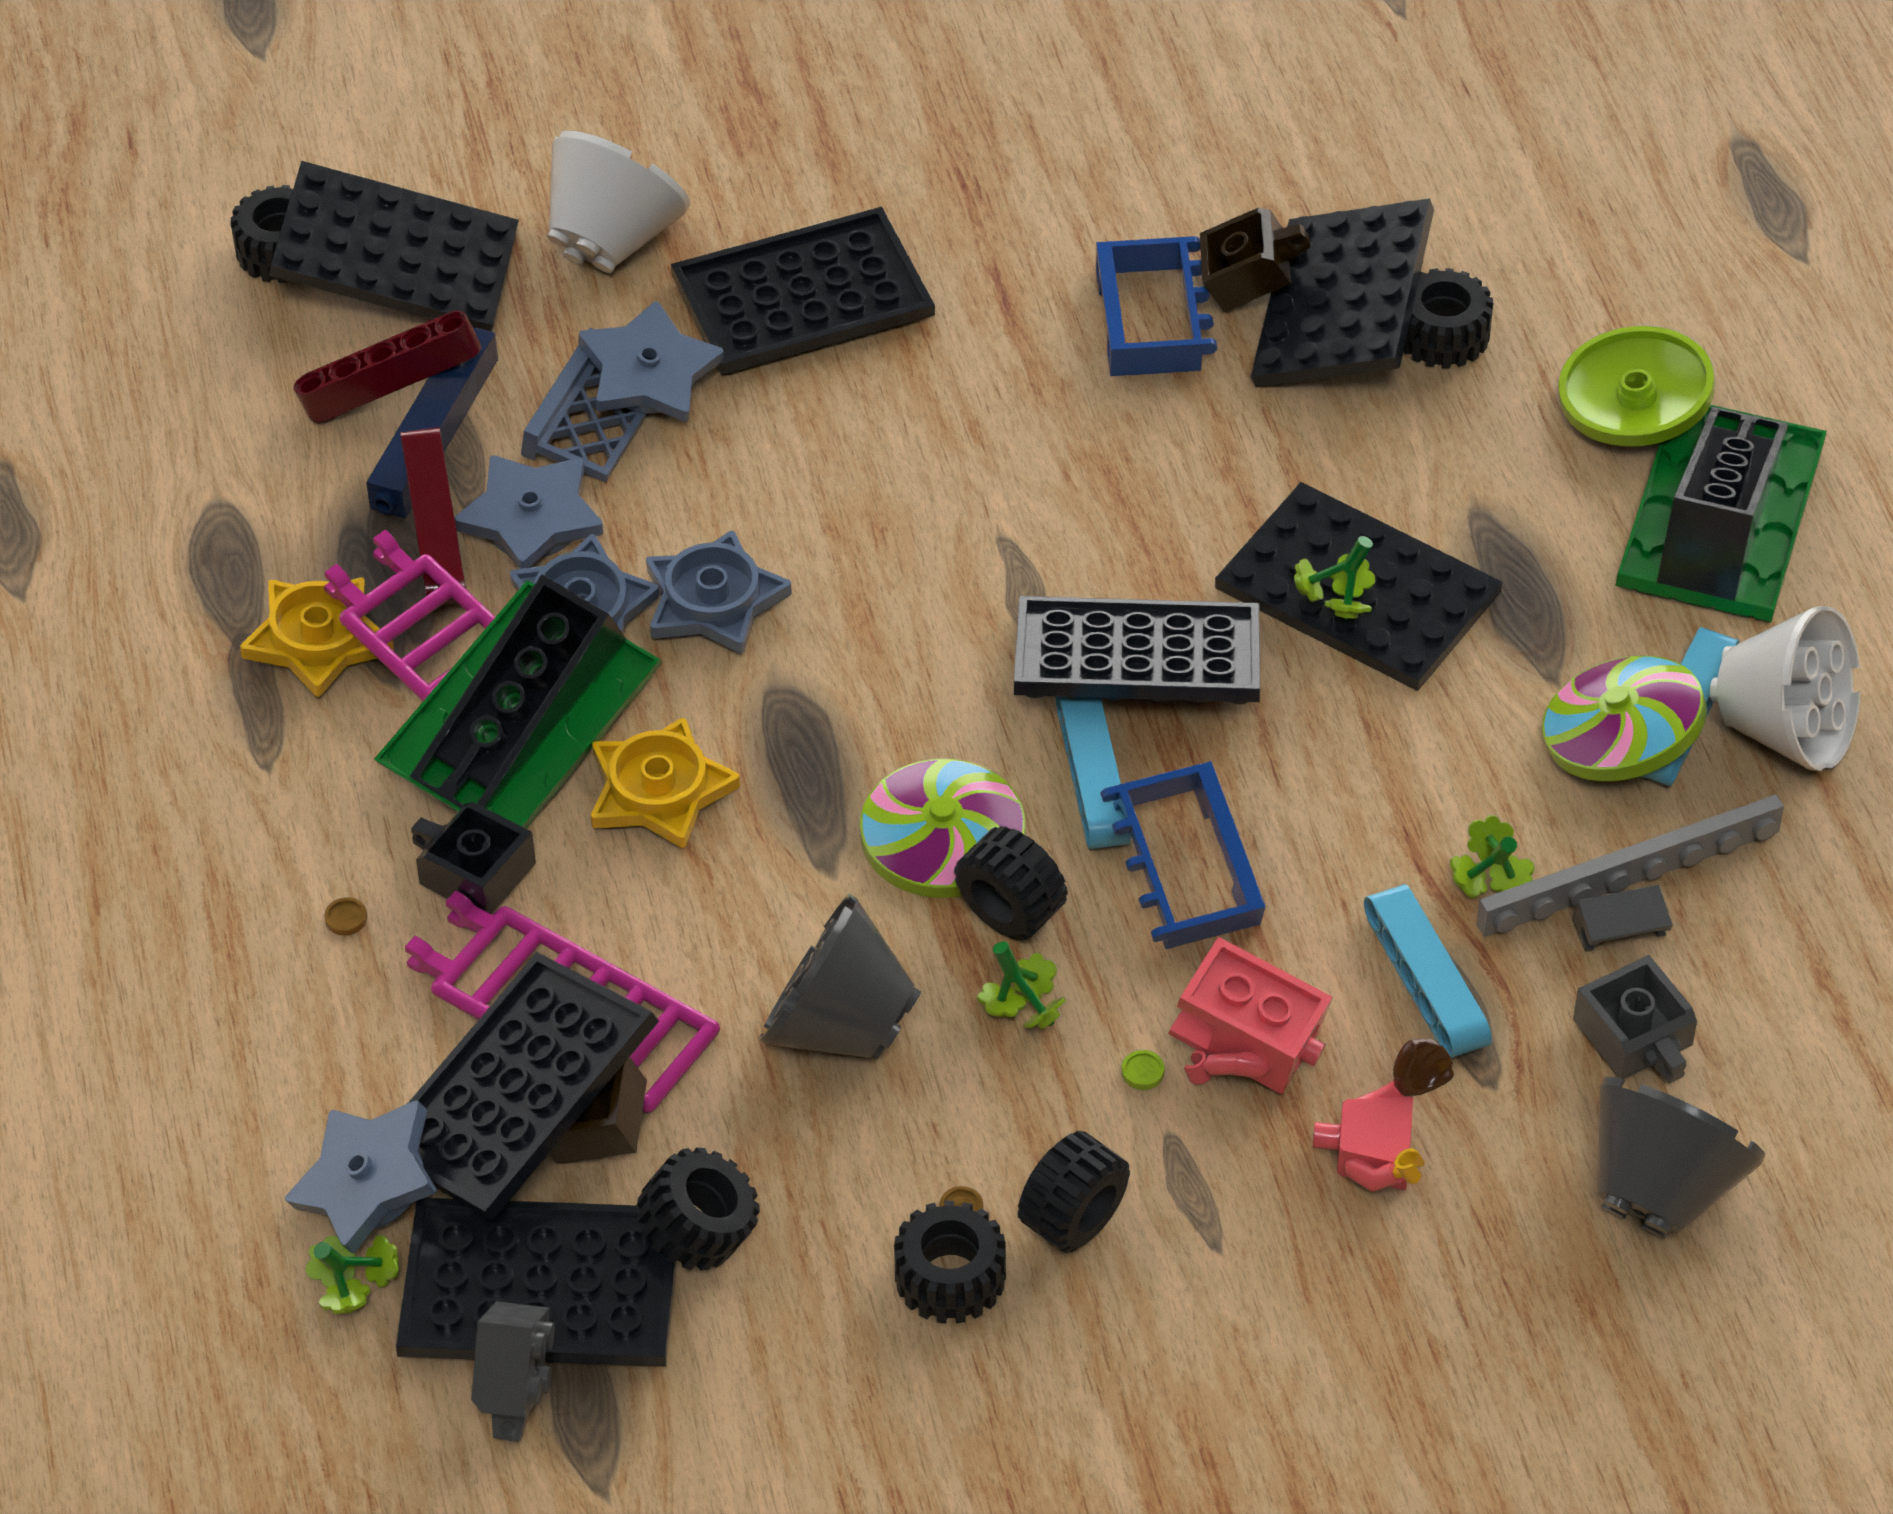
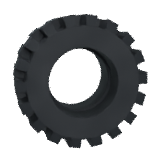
[230,185,293,283]
[1403,268,1494,368]
[954,826,1068,940]
[1018,1131,1130,1253]
[637,1147,760,1270]
[894,1201,1006,1323]

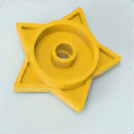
[240,577,394,697]
[591,717,740,848]

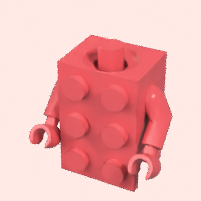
[1168,937,1333,1095]

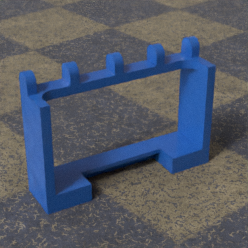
[1096,236,1217,376]
[1100,761,1266,949]

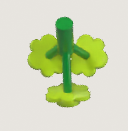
[1294,536,1375,620]
[1450,815,1535,898]
[977,941,1066,1030]
[305,1235,399,1314]

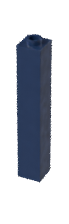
[366,327,498,518]

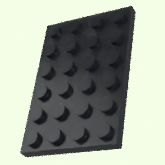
[269,161,519,332]
[1251,198,1434,387]
[671,206,935,375]
[1215,482,1502,691]
[1014,596,1260,704]
[407,952,659,1221]
[396,1198,677,1367]

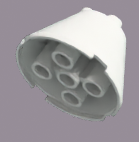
[547,131,690,273]
[1710,606,1861,771]

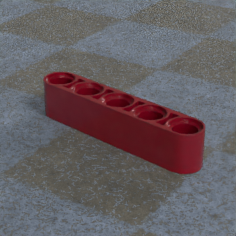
[293,311,481,422]
[400,427,466,607]

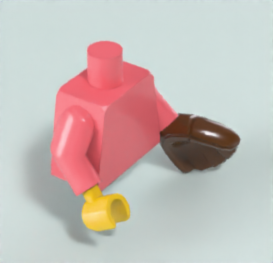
[1313,1038,1454,1192]

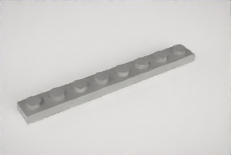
[1476,795,1784,937]

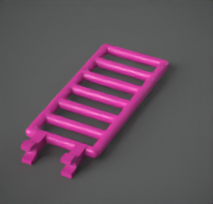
[324,529,495,701]
[405,890,720,1113]

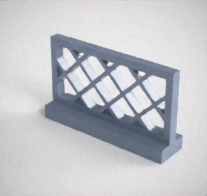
[521,328,648,482]

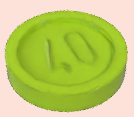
[1122,1050,1165,1090]

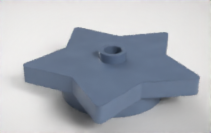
[578,301,723,422]
[454,455,603,569]
[646,531,792,653]
[510,534,659,634]
[285,1100,436,1253]

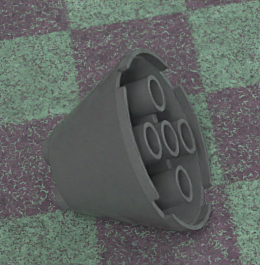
[758,894,921,1059]
[1598,1077,1765,1239]

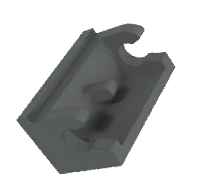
[1572,885,1673,951]

